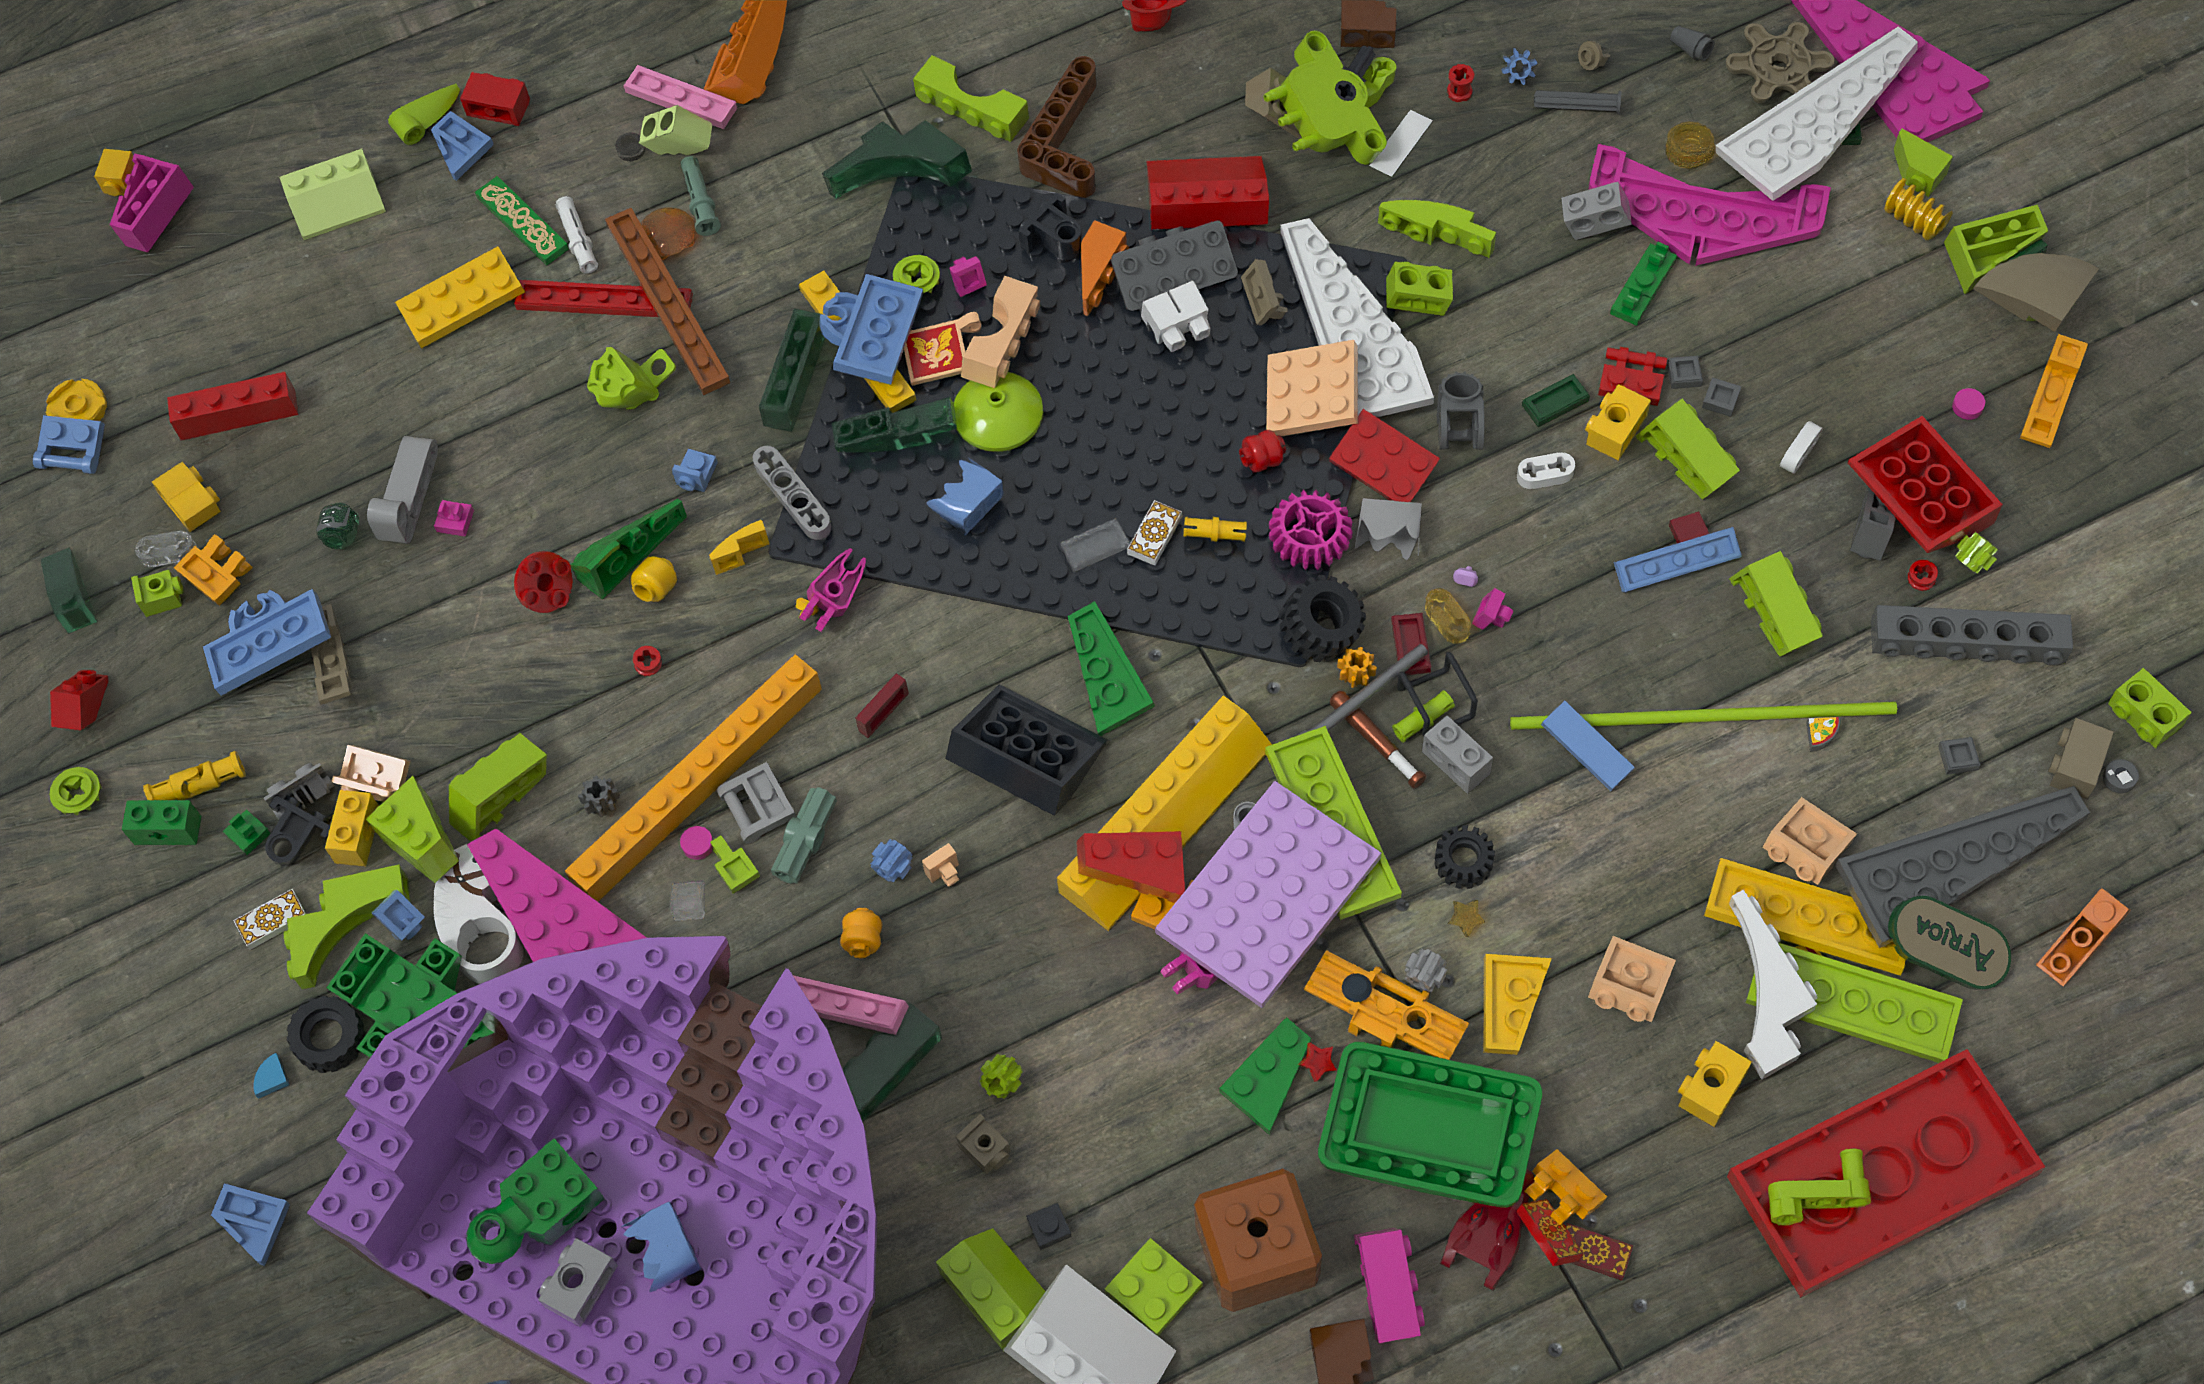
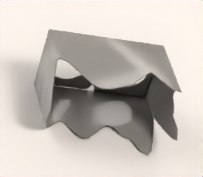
[1355,498,1422,560]

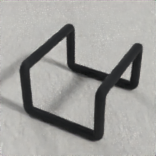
[1397,652,1478,737]

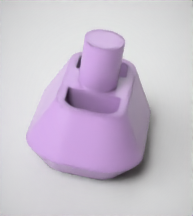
[1453,566,1478,587]

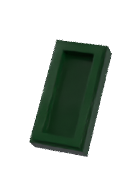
[1522,374,1590,427]

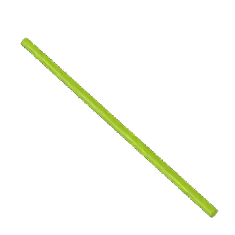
[1510,702,1897,730]

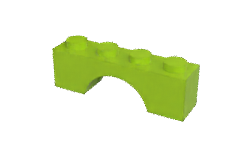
[913,55,1029,142]

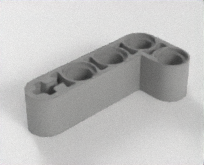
[367,436,438,544]

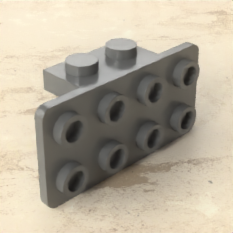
[1111,221,1238,311]

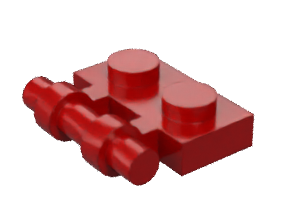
[1598,346,1667,406]

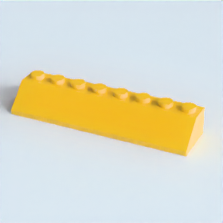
[1057,695,1272,931]

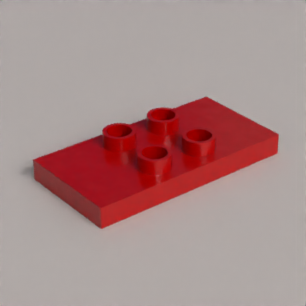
[1727,1049,2045,1298]

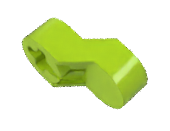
[1362,57,1397,108]

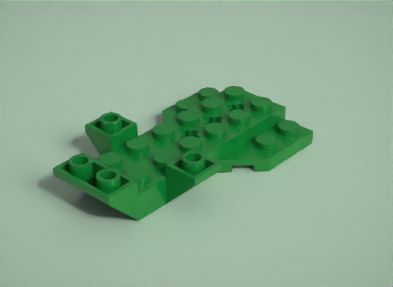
[326,933,494,1058]

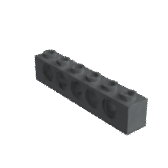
[1871,605,2073,665]

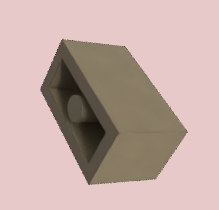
[2048,718,2114,799]

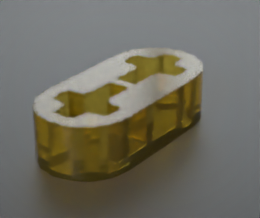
[1425,588,1471,644]

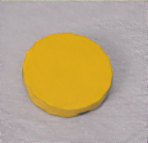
[46,378,107,421]

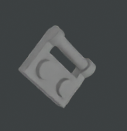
[717,762,796,844]

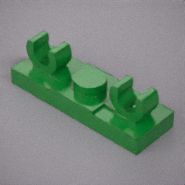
[1610,242,1677,326]

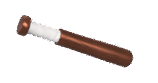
[1330,691,1427,789]

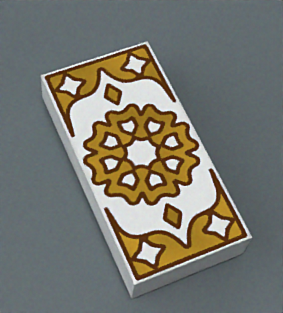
[1127,500,1182,565]
[233,889,306,950]

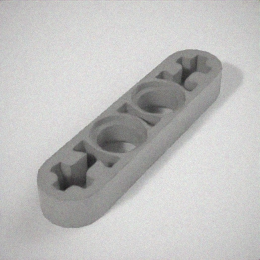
[753,446,831,540]

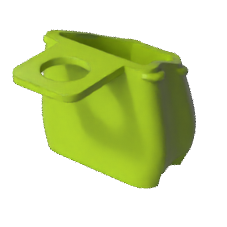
[587,347,676,409]

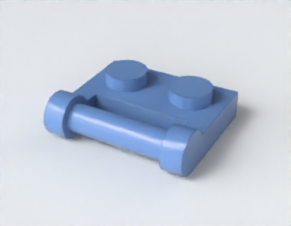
[33,415,105,474]

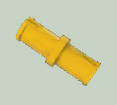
[1183,517,1247,542]

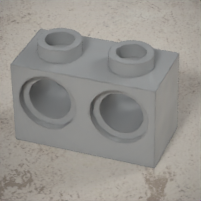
[1561,182,1632,240]
[1422,716,1493,794]

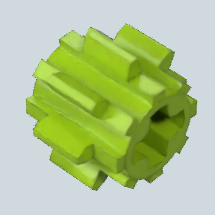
[1955,532,1998,574]
[980,1054,1023,1099]

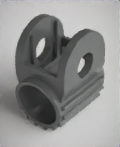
[1436,371,1484,450]

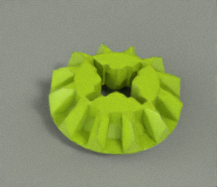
[893,255,940,293]
[49,767,102,816]

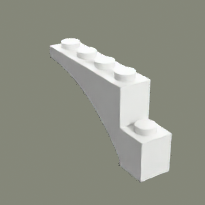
[1729,890,1817,1080]

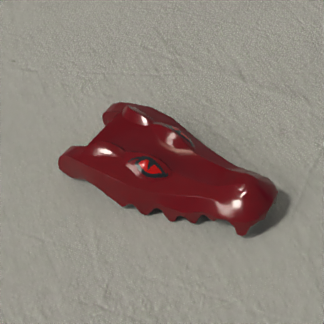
[1439,1169,1535,1291]

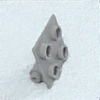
[264,762,334,820]

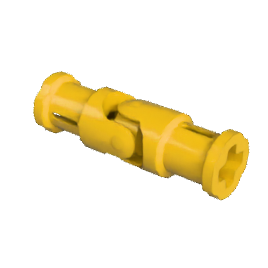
[143,751,246,800]

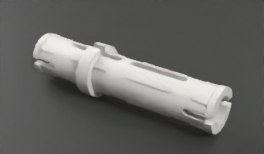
[555,196,598,274]

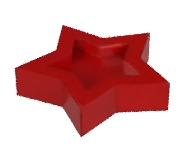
[1298,1043,1337,1082]

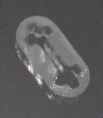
[135,531,197,567]

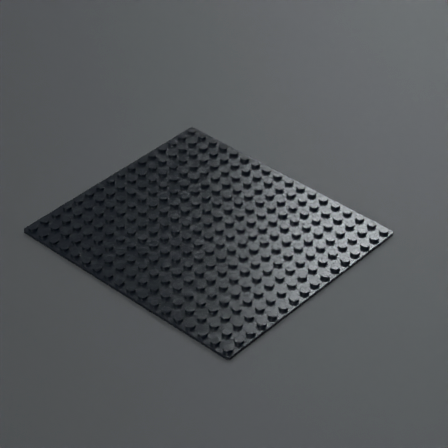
[768,165,1407,667]

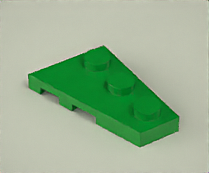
[1219,1017,1312,1135]

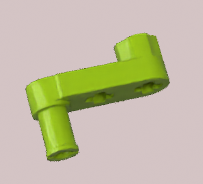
[1768,1149,1871,1225]

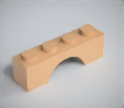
[961,276,1041,388]

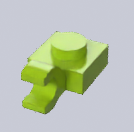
[710,835,760,894]

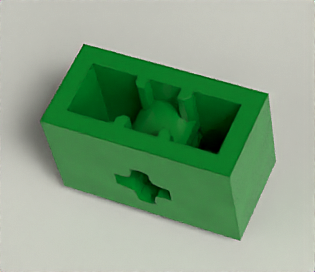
[122,800,202,845]

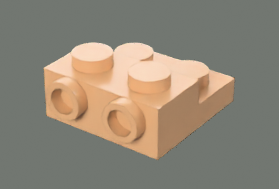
[1762,797,1857,885]
[1588,936,1676,1022]

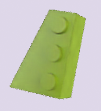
[1944,204,2048,294]
[1635,398,1740,500]
[1729,551,1823,657]
[449,733,547,842]
[365,776,459,883]

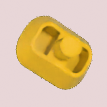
[796,597,819,618]

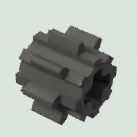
[578,775,620,817]

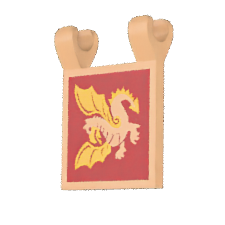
[904,312,981,386]

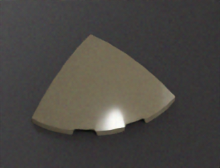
[1973,253,2099,332]

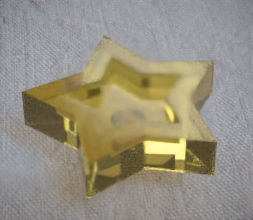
[1448,900,1485,937]

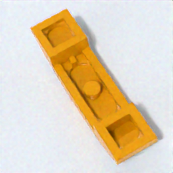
[2020,334,2088,448]

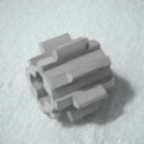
[1405,949,1447,993]

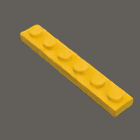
[799,271,916,414]

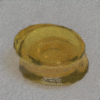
[1666,121,1715,168]

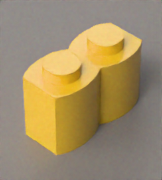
[152,462,221,532]

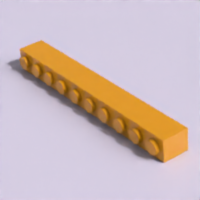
[565,654,822,902]

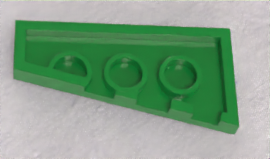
[1068,601,1155,736]

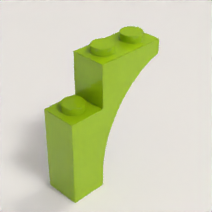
[284,864,411,990]

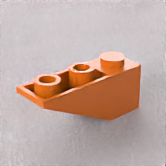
[1081,220,1129,316]
[2036,888,2131,987]

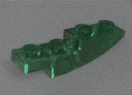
[832,397,957,452]

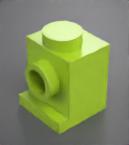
[131,570,184,617]

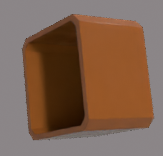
[1194,1168,1322,1312]

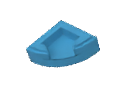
[254,1053,290,1099]

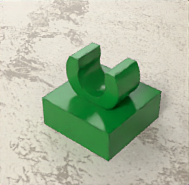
[223,809,271,855]

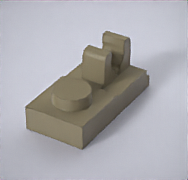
[1241,259,1288,325]

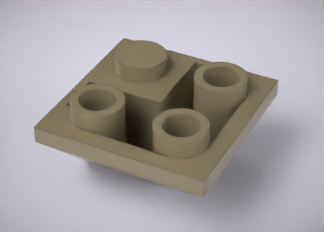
[1245,68,1302,139]

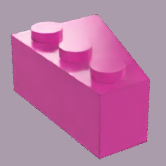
[110,153,194,253]
[1353,1228,1425,1343]

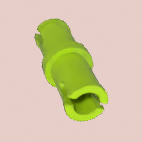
[1392,690,1455,743]

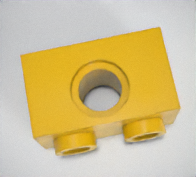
[1585,384,1651,461]
[325,790,379,867]
[1678,1041,1752,1127]

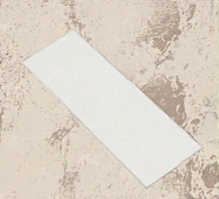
[1369,110,1433,177]

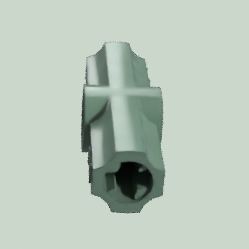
[771,787,837,884]

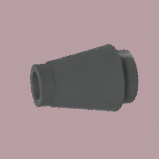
[1670,26,1715,61]

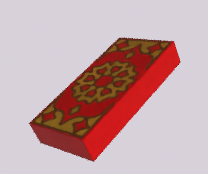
[1516,1199,1584,1267]

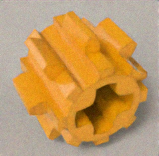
[1337,647,1377,688]

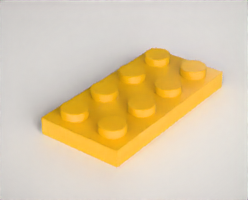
[395,246,525,349]

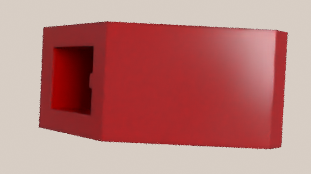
[50,670,108,730]

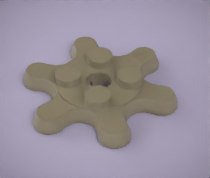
[1726,22,1834,103]

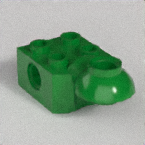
[466,1138,605,1264]

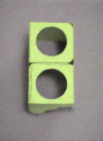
[639,105,712,155]

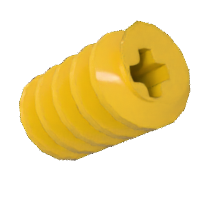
[1885,178,1953,240]

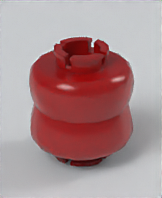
[1239,430,1286,472]

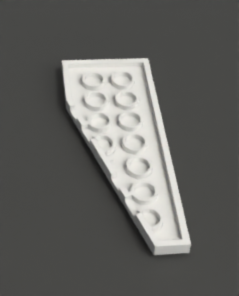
[1716,27,1918,201]
[1281,218,1434,417]

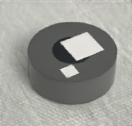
[2103,759,2139,793]

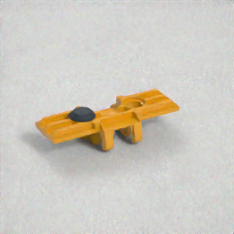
[1304,950,1469,1060]

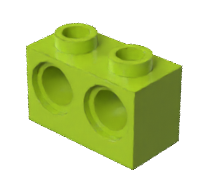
[1386,262,1453,316]
[2108,668,2192,748]

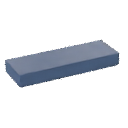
[1541,701,1635,791]

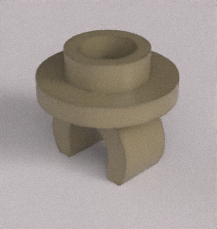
[1578,41,1610,70]

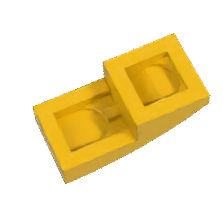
[709,520,770,575]

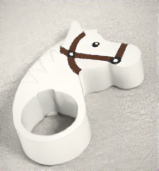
[434,844,524,984]

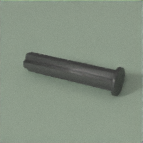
[1534,90,1621,114]

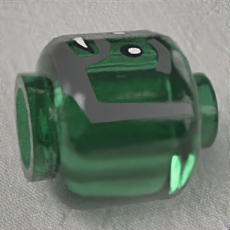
[316,503,359,549]

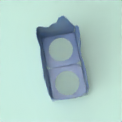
[927,458,1004,535]
[621,1201,701,1292]

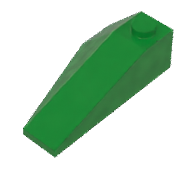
[571,498,687,600]

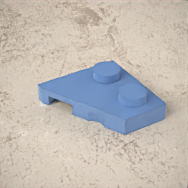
[431,111,494,181]
[211,1183,290,1266]

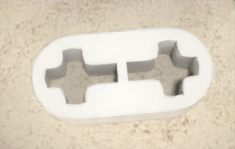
[1780,421,1823,474]
[1517,453,1575,489]

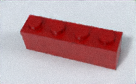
[167,372,299,441]

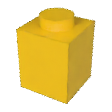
[94,149,134,196]

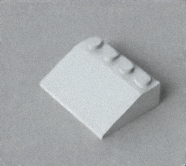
[1003,1265,1176,1384]

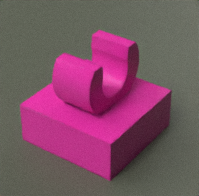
[949,256,987,297]
[434,500,474,537]
[1472,588,1513,630]

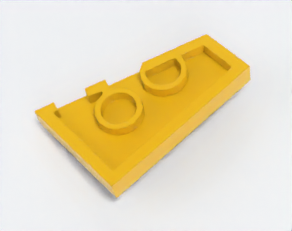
[1483,954,1552,1055]

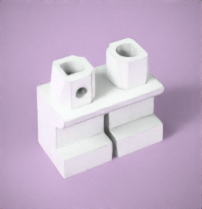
[1141,281,1210,352]

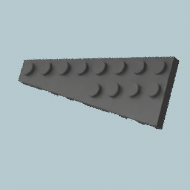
[1835,786,2090,948]

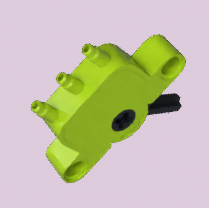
[1263,31,1387,165]

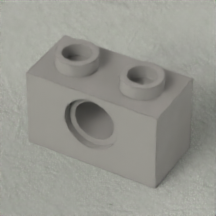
[538,1238,618,1327]

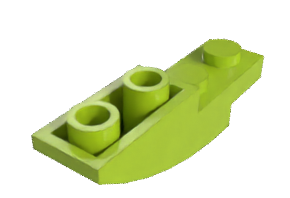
[1378,200,1496,258]

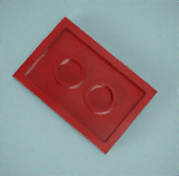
[1329,409,1440,502]

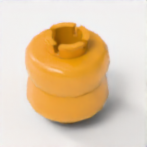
[840,908,883,958]

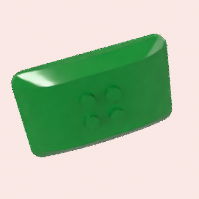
[1318,1042,1542,1207]

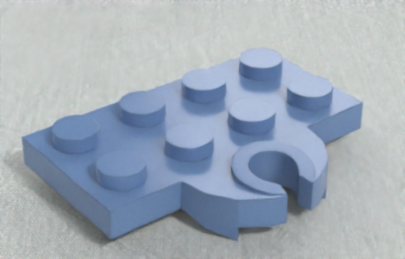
[820,274,923,385]
[203,589,331,696]

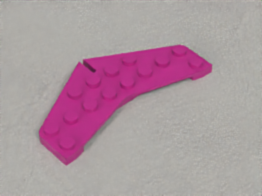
[1589,144,1831,266]

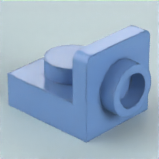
[672,449,718,492]
[372,890,425,941]

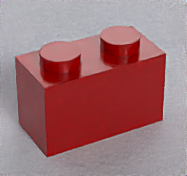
[460,72,530,126]

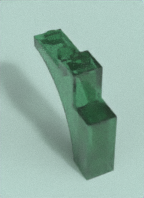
[822,120,972,199]

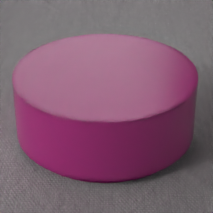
[1952,388,1985,420]
[680,826,713,860]

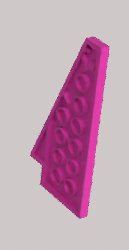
[1791,0,1990,142]
[467,829,647,962]

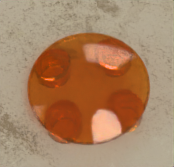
[641,207,696,260]

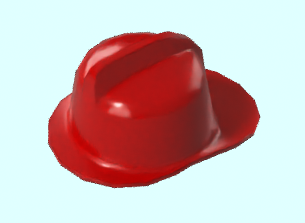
[1122,0,1187,32]

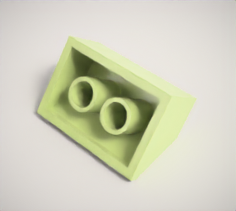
[280,149,386,240]

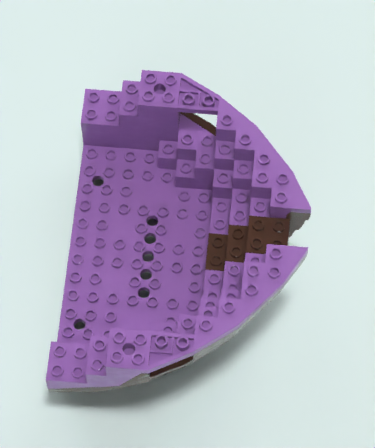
[307,936,877,1384]

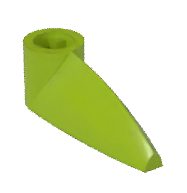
[388,84,461,145]

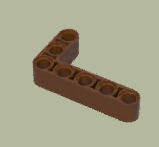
[1017,56,1097,198]

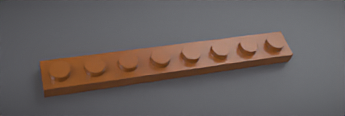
[605,208,730,395]

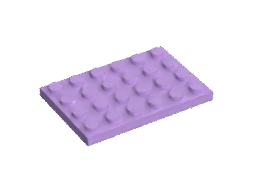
[1155,781,1381,1008]

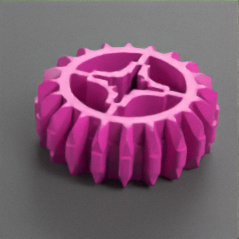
[1269,489,1353,570]

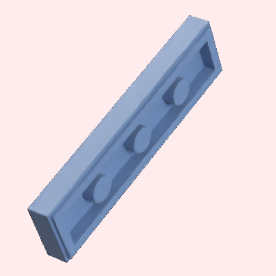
[1614,527,1742,592]

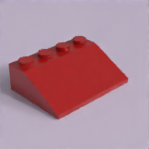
[1146,156,1269,229]
[1848,416,2003,553]

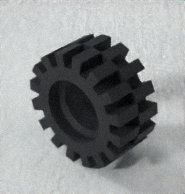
[1434,825,1495,889]

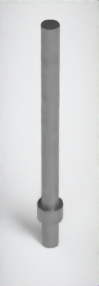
[1297,644,1428,736]

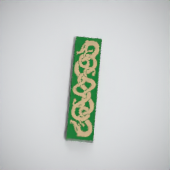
[475,176,569,266]

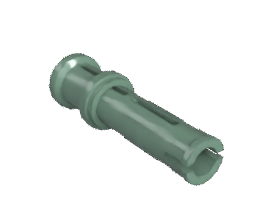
[680,156,721,236]

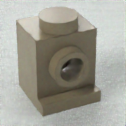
[956,1114,1011,1175]

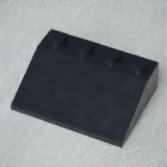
[945,684,1107,816]

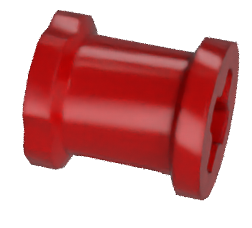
[1447,64,1474,102]

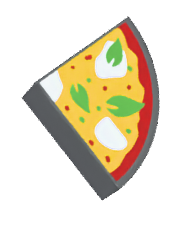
[1806,717,1840,752]

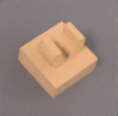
[922,843,959,887]

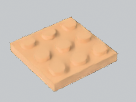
[1266,340,1358,436]

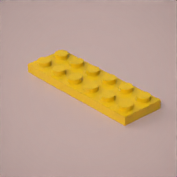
[1704,858,1906,976]

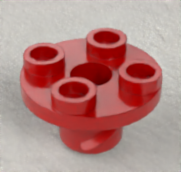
[514,551,573,613]

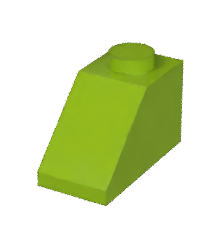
[1893,128,1953,197]

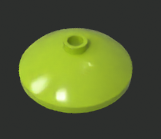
[953,372,1043,451]

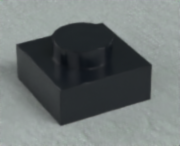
[1026,1202,1072,1250]

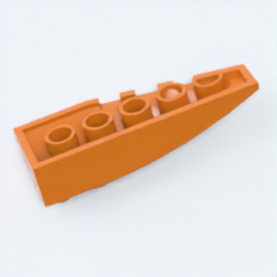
[704,0,787,104]

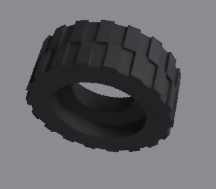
[286,996,366,1073]

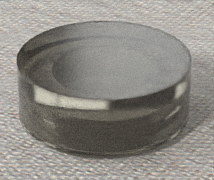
[615,132,645,162]

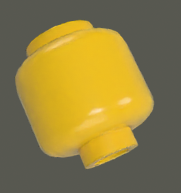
[631,556,677,602]

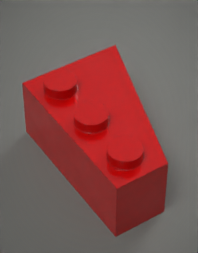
[1077,831,1185,903]

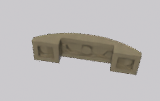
[311,604,352,705]

